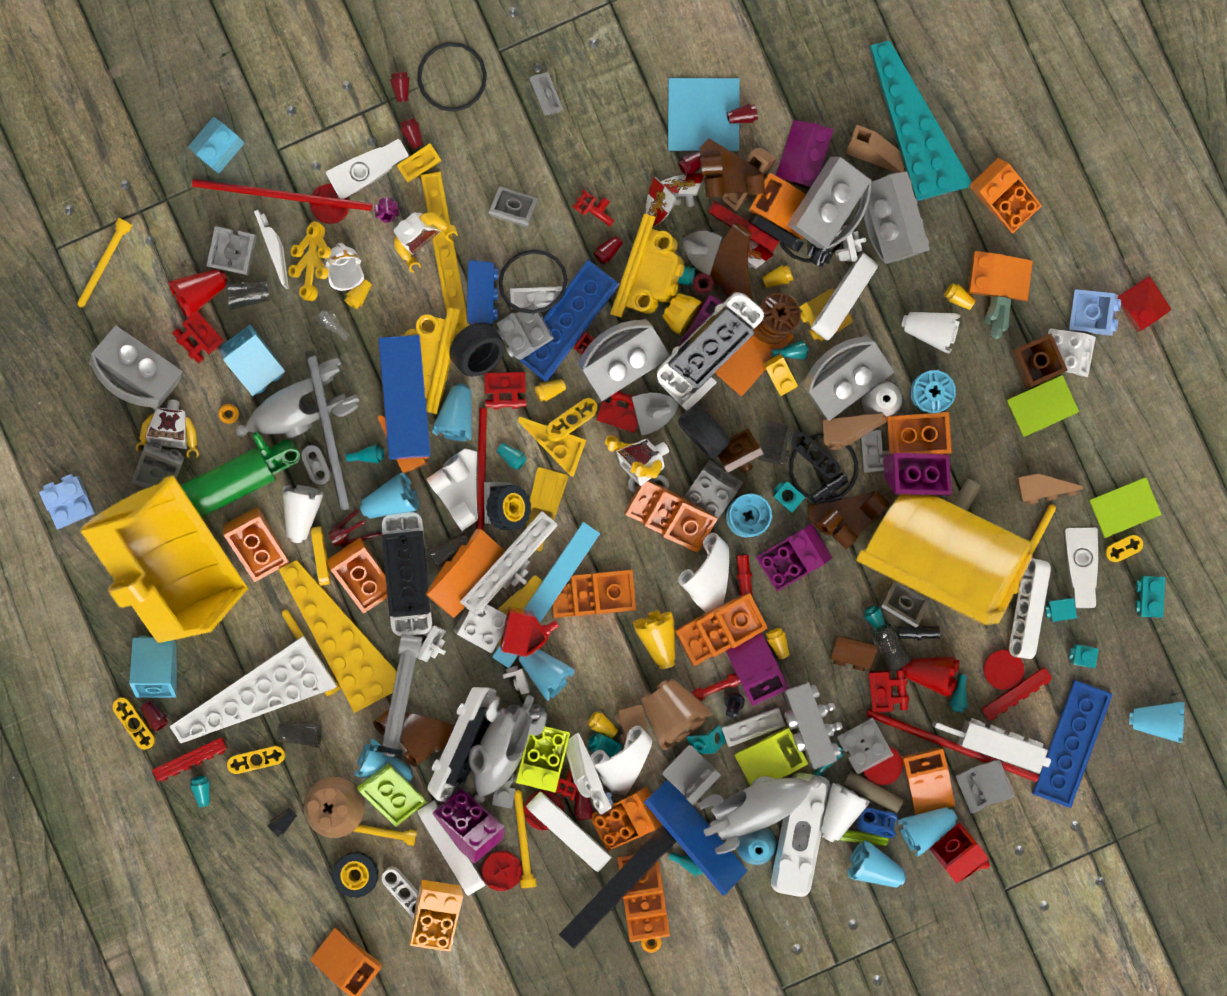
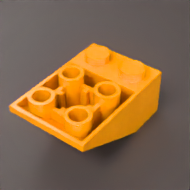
[410,879,463,952]

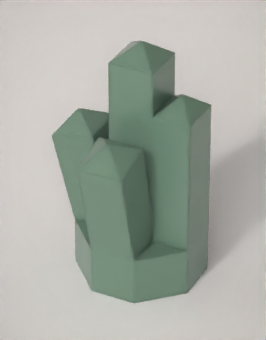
[984,296,1011,339]

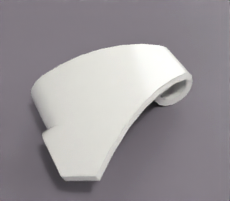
[426,448,478,531]
[678,533,729,613]
[590,726,652,796]

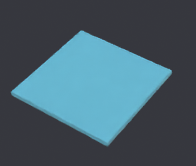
[668,78,740,151]

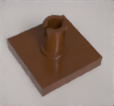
[718,428,763,473]

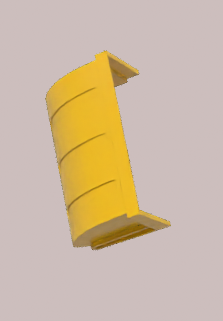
[81,476,248,643]
[856,494,1033,625]

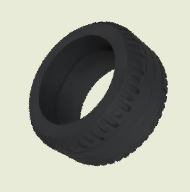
[449,322,505,377]
[678,406,730,458]

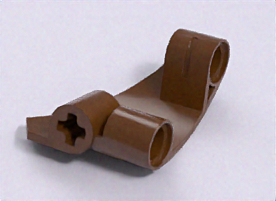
[700,138,765,197]
[710,222,754,302]
[808,491,890,549]
[373,709,455,767]

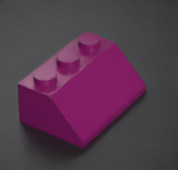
[775,120,834,189]
[883,453,952,496]

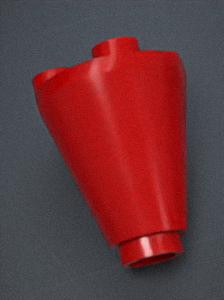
[902,657,960,697]

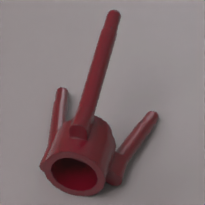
[328,510,382,547]

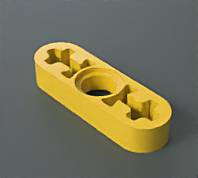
[546,398,597,441]
[311,526,331,586]
[112,697,156,750]
[227,745,286,774]

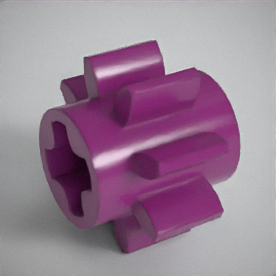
[374,197,399,223]

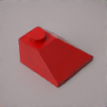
[1118,276,1172,332]

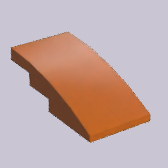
[715,333,794,397]
[624,480,718,553]
[426,529,505,618]
[552,570,636,618]
[674,593,768,666]
[617,855,670,942]

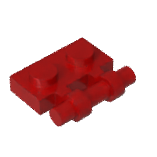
[172,311,225,364]
[485,372,526,410]
[596,390,638,433]
[869,669,909,712]

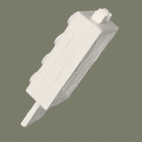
[932,718,1051,773]

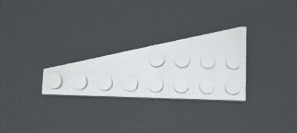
[170,636,337,743]

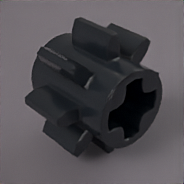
[807,244,833,266]

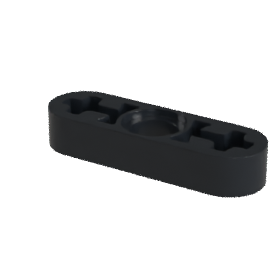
[748,213,803,252]
[790,432,840,478]

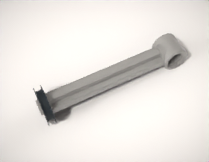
[375,634,422,757]

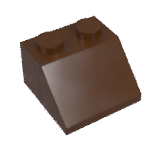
[1009,333,1068,388]
[829,635,878,671]

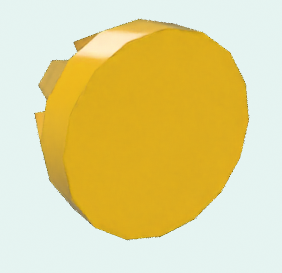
[662,293,703,336]

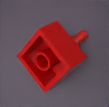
[500,606,559,657]
[929,822,990,884]

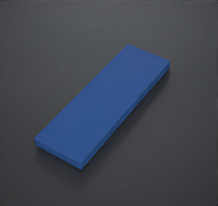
[518,260,620,382]
[378,335,430,460]
[1032,680,1113,808]
[644,779,748,896]

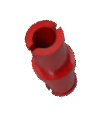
[736,554,753,596]

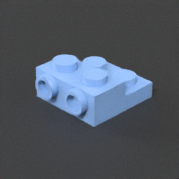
[1069,289,1121,336]
[39,474,95,529]

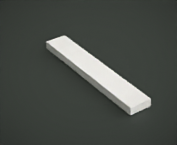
[460,511,558,616]

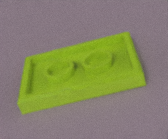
[1006,375,1079,437]
[1089,477,1162,538]
[357,762,427,827]

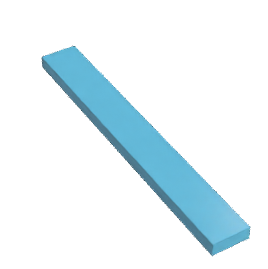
[492,522,600,668]

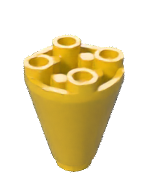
[633,610,675,669]

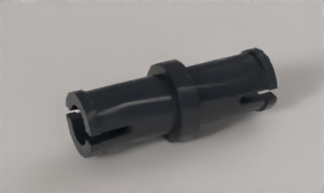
[809,472,849,505]
[899,625,940,641]

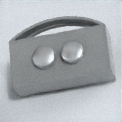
[787,157,871,249]
[863,171,930,264]
[577,317,670,401]
[89,325,183,410]
[801,334,894,421]
[783,683,843,769]

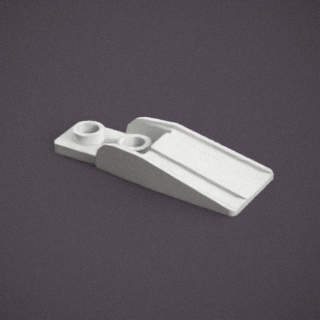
[326,139,408,199]
[254,210,289,289]
[1065,528,1098,608]
[566,733,611,814]

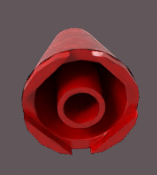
[168,269,228,318]

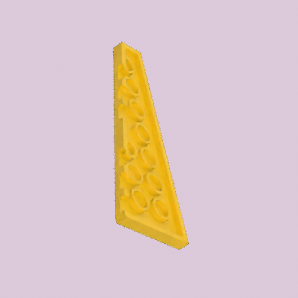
[279,560,397,713]

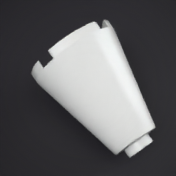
[902,312,960,354]
[862,380,902,417]
[282,485,323,543]
[820,783,870,842]

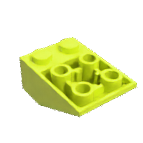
[514,726,570,793]
[734,726,808,786]

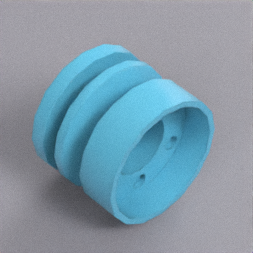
[910,370,956,414]
[726,494,772,538]

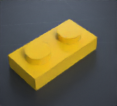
[396,144,442,183]
[763,354,798,396]

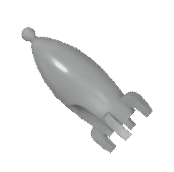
[236,358,359,438]
[469,695,546,804]
[698,776,822,854]

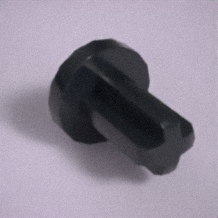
[724,693,745,719]

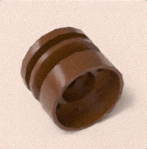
[753,293,801,344]

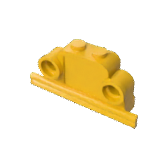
[610,213,685,318]
[401,308,461,414]

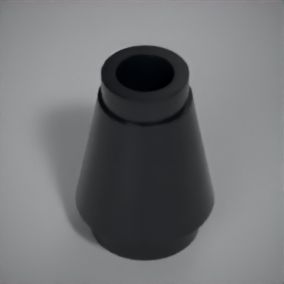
[267,808,297,837]

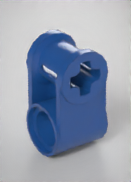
[857,808,898,838]

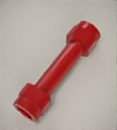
[692,673,741,701]

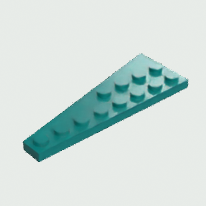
[869,40,972,201]

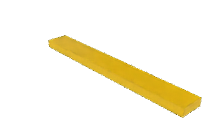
[421,171,469,334]

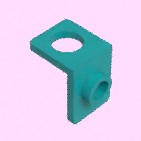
[687,725,726,754]

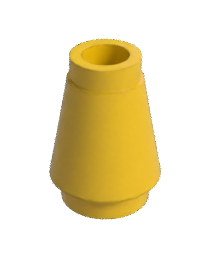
[762,265,794,288]
[344,279,372,309]
[944,283,976,310]
[534,379,566,402]
[766,628,790,659]
[587,711,618,739]

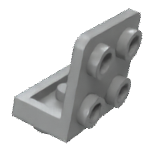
[956,760,1014,813]

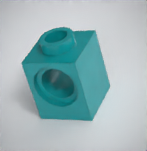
[773,481,805,513]
[1045,597,1077,622]

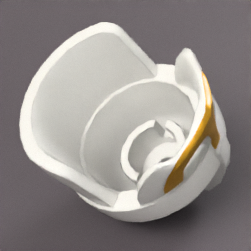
[324,243,364,291]

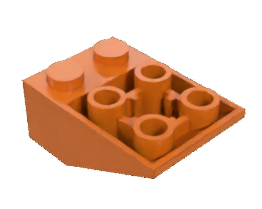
[969,158,1042,234]
[749,173,806,240]
[901,747,955,815]
[591,786,663,851]
[310,928,383,996]

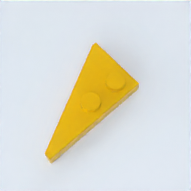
[518,416,586,477]

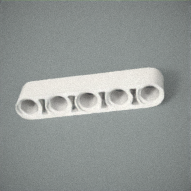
[811,252,879,341]
[1009,559,1051,659]
[526,791,612,872]
[417,800,486,896]
[382,867,455,944]

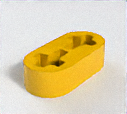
[1105,535,1143,562]

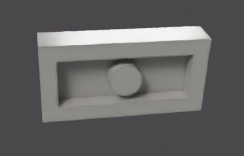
[529,72,563,116]

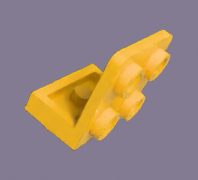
[799,289,852,343]

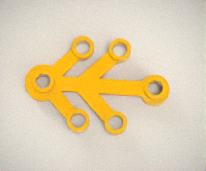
[288,221,331,301]

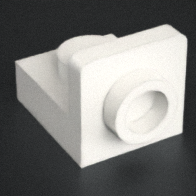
[503,666,530,695]

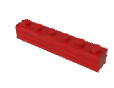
[708,201,779,253]
[980,667,1052,721]
[152,737,228,782]

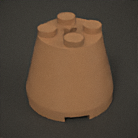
[641,679,713,750]
[304,777,365,838]

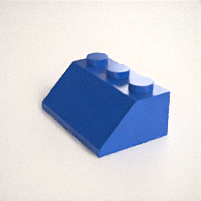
[467,260,499,325]

